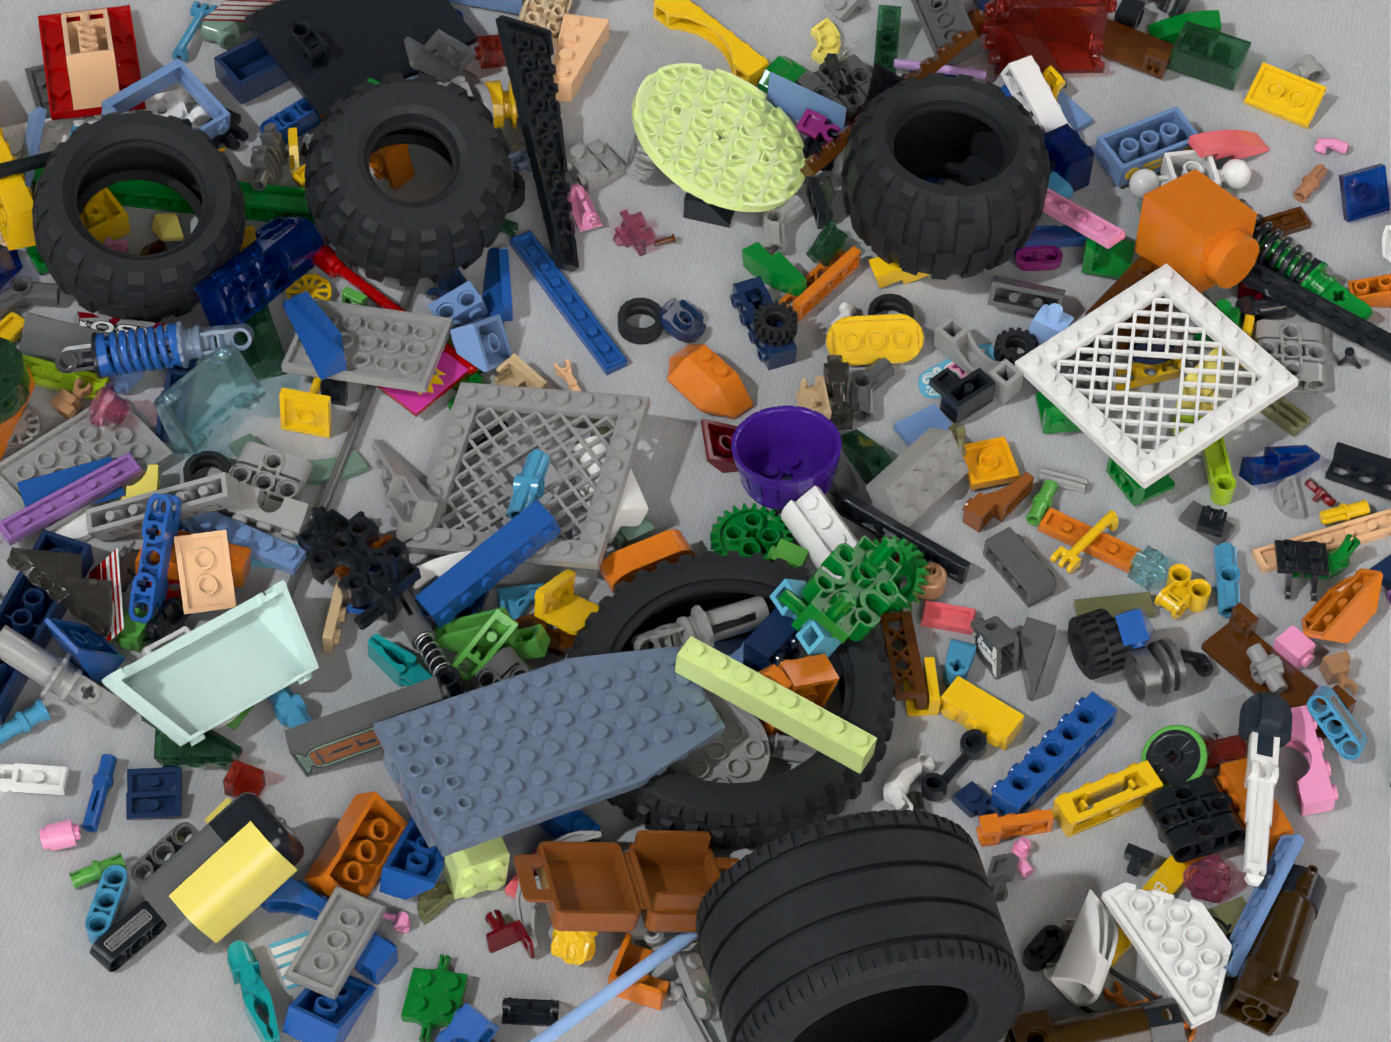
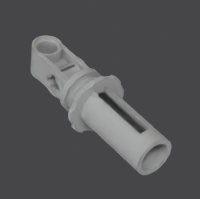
[630,596,769,651]
[0,625,127,727]

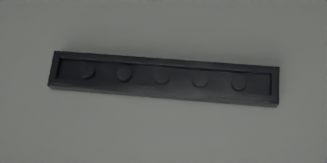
[835,490,970,584]

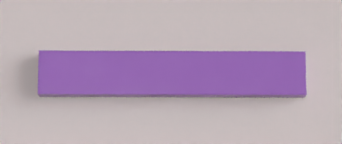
[0,452,143,546]

